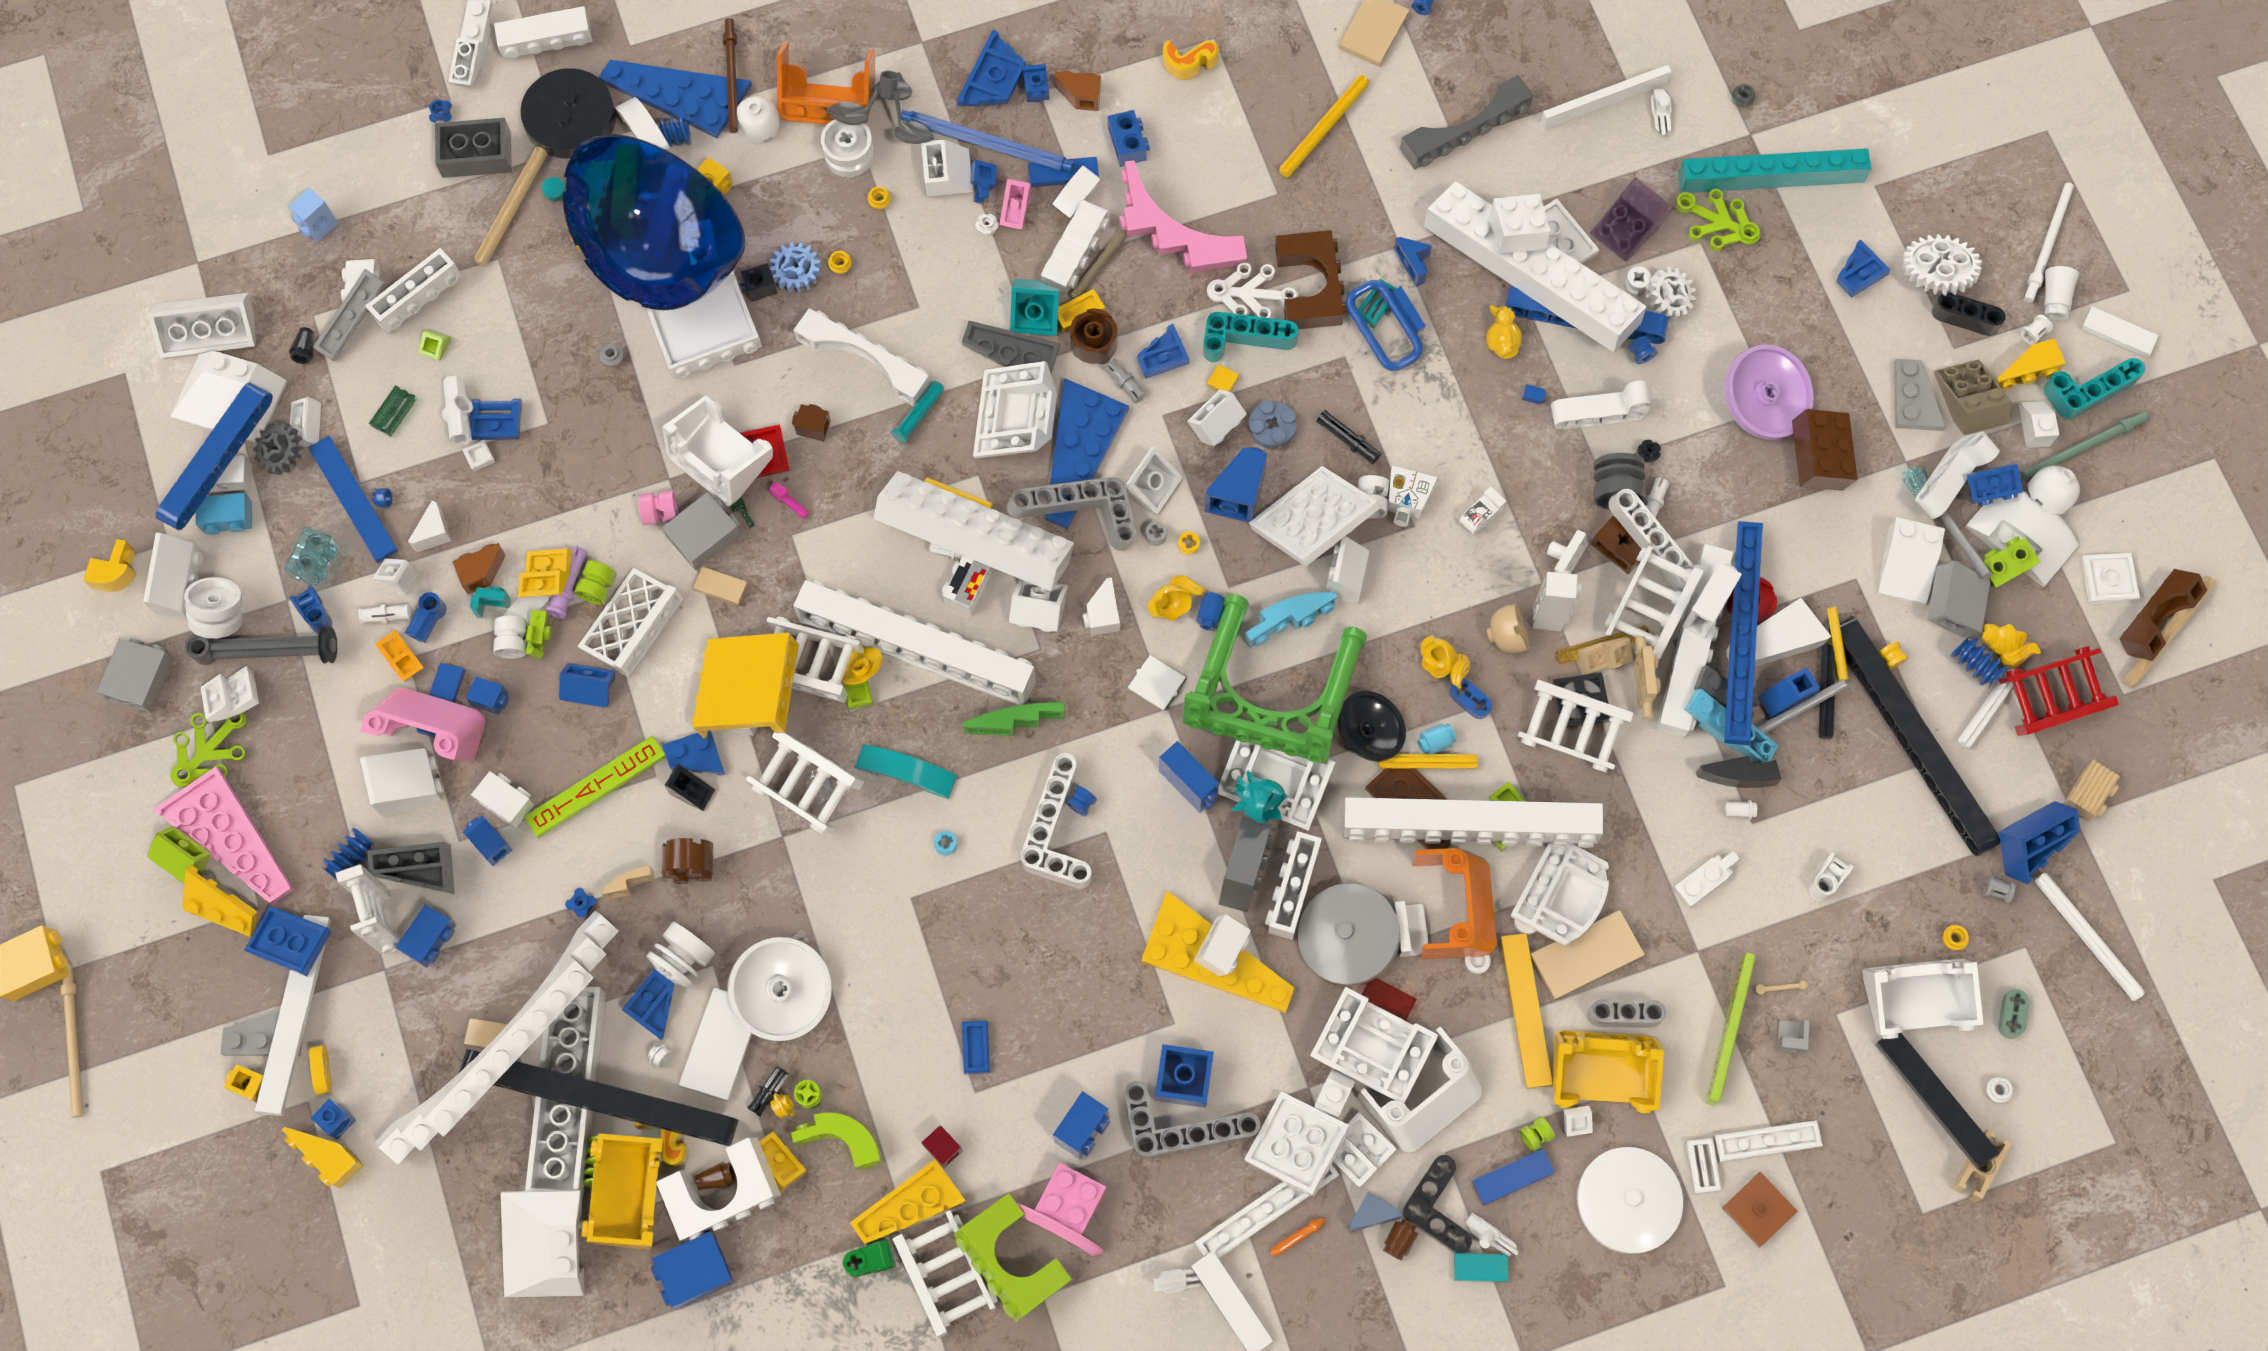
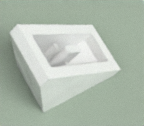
[408,501,451,552]
[373,558,418,595]

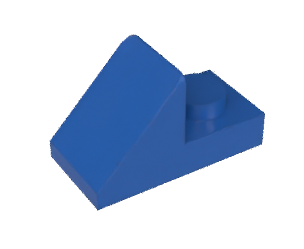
[1394,237,1432,287]

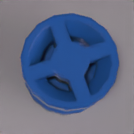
[1628,335,1658,364]
[1066,786,1097,817]

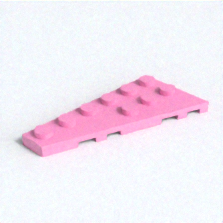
[153,767,295,904]

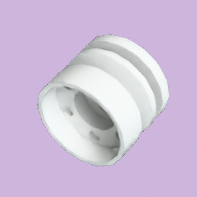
[646,922,716,989]

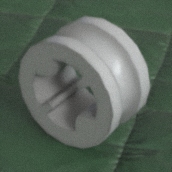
[1145,521,1167,546]

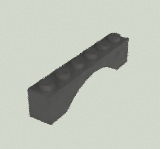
[1400,75,1533,170]

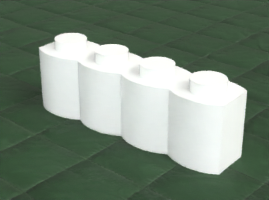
[1041,200,1110,294]

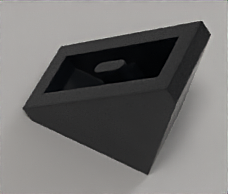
[664,764,715,811]

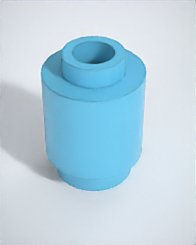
[1417,723,1456,755]

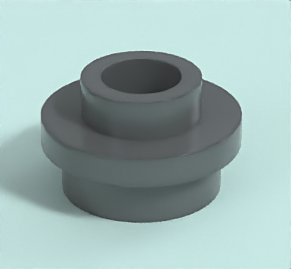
[1732,84,1755,107]

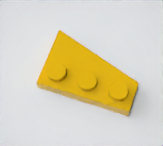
[182,865,258,937]

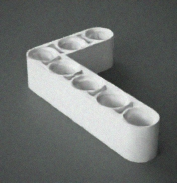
[1021,753,1092,889]

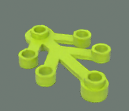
[1675,189,1761,252]
[170,712,247,788]

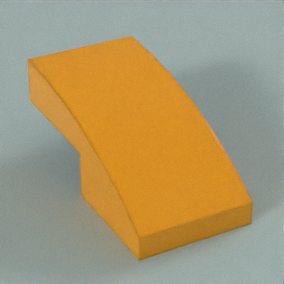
[375,630,424,682]

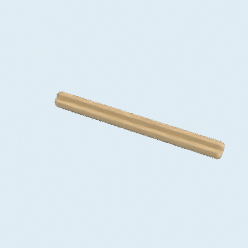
[474,146,547,266]
[2123,576,2216,688]

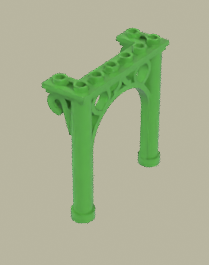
[1182,594,1367,765]

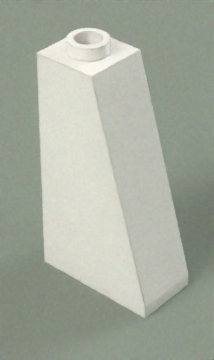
[1725,598,1831,667]

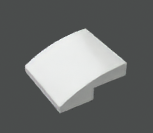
[201,666,259,722]
[1333,1112,1398,1187]

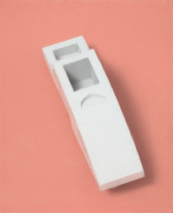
[448,0,493,87]

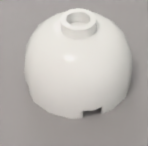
[737,96,781,144]
[2028,465,2080,514]

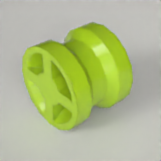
[794,1080,822,1109]

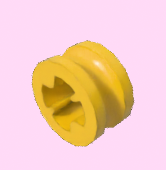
[1178,531,1200,555]

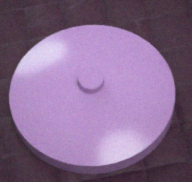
[1724,345,1814,440]

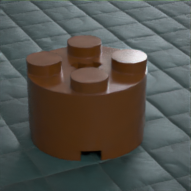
[1070,308,1118,364]
[662,838,714,884]

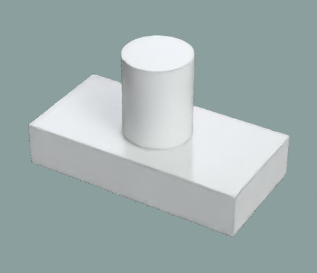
[1547,530,1588,573]

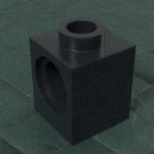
[739,263,778,302]

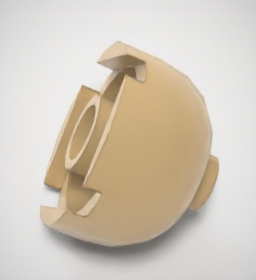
[1487,603,1530,654]

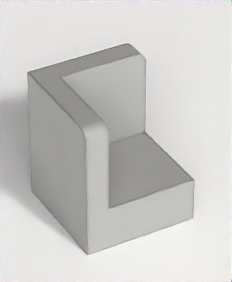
[1776,1019,1810,1054]

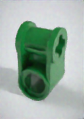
[843,1240,896,1277]

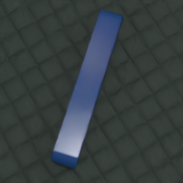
[1505,286,1669,344]
[156,382,273,530]

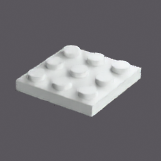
[1244,1092,1351,1197]

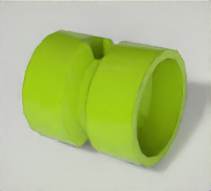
[574,560,617,605]

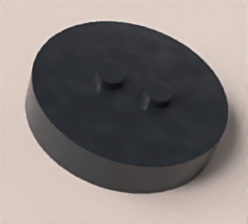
[520,68,616,159]

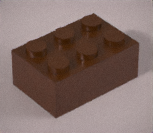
[1792,409,1858,491]

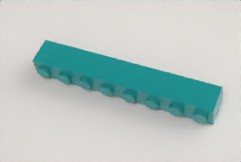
[1678,148,1872,193]

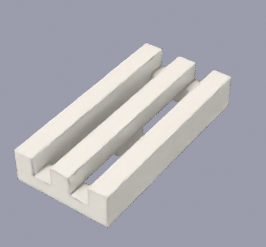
[1685,1138,1722,1194]

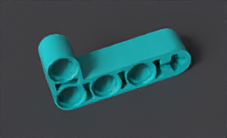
[1203,312,1299,362]
[2044,358,2145,420]

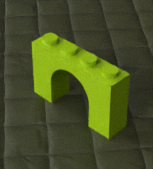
[954,1193,1072,1322]

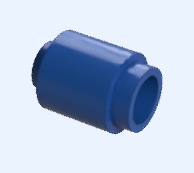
[1196,592,1225,631]

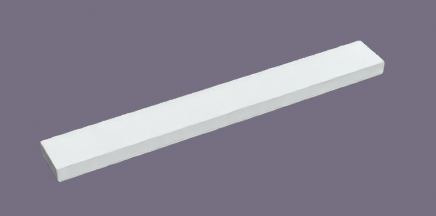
[255,915,331,1116]

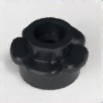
[1637,439,1661,463]

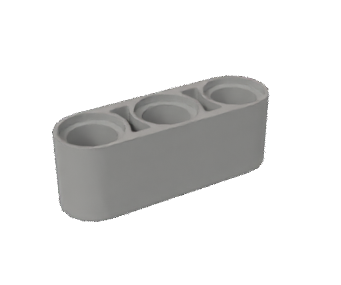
[1587,999,1666,1028]

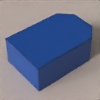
[1522,384,1546,404]

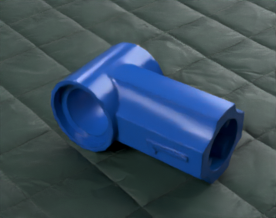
[405,592,447,643]

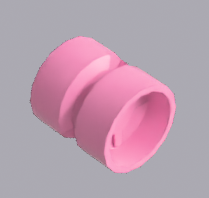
[638,490,678,525]

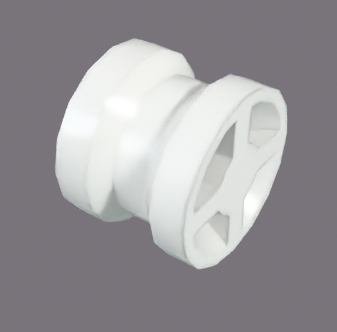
[1624,266,1651,296]

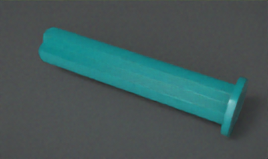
[891,381,944,444]

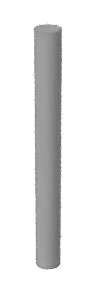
[1939,510,1992,579]
[1756,679,1848,734]

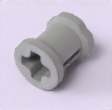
[1983,874,2016,904]

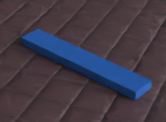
[308,436,399,563]

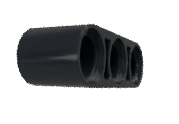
[1932,292,2006,336]

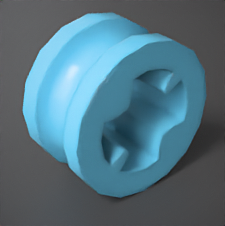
[934,831,957,856]

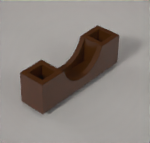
[2119,569,2208,661]

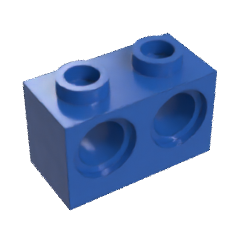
[1107,110,1150,167]

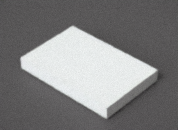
[1544,199,1599,264]

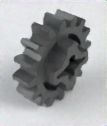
[253,422,303,475]

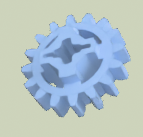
[770,242,821,293]

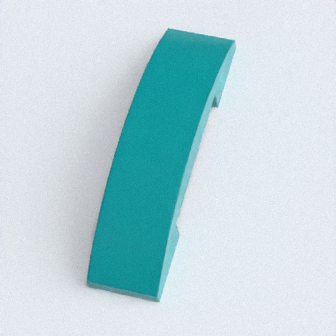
[855,745,957,799]

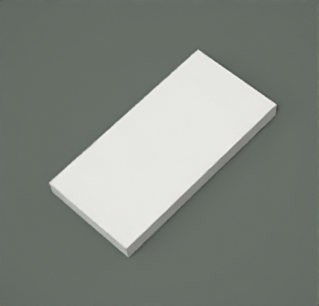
[679,988,752,1102]

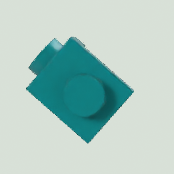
[470,587,511,618]

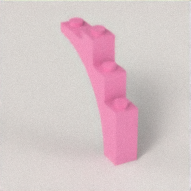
[1120,160,1247,274]

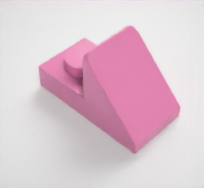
[999,178,1031,230]

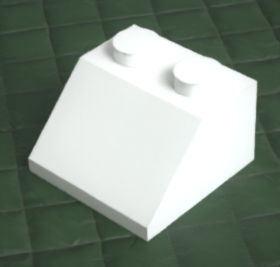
[1009,579,1068,632]

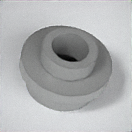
[599,344,624,367]

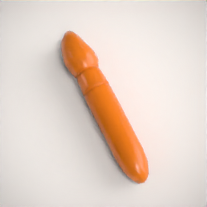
[1270,1218,1325,1256]

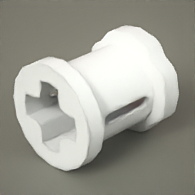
[2020,315,2053,345]

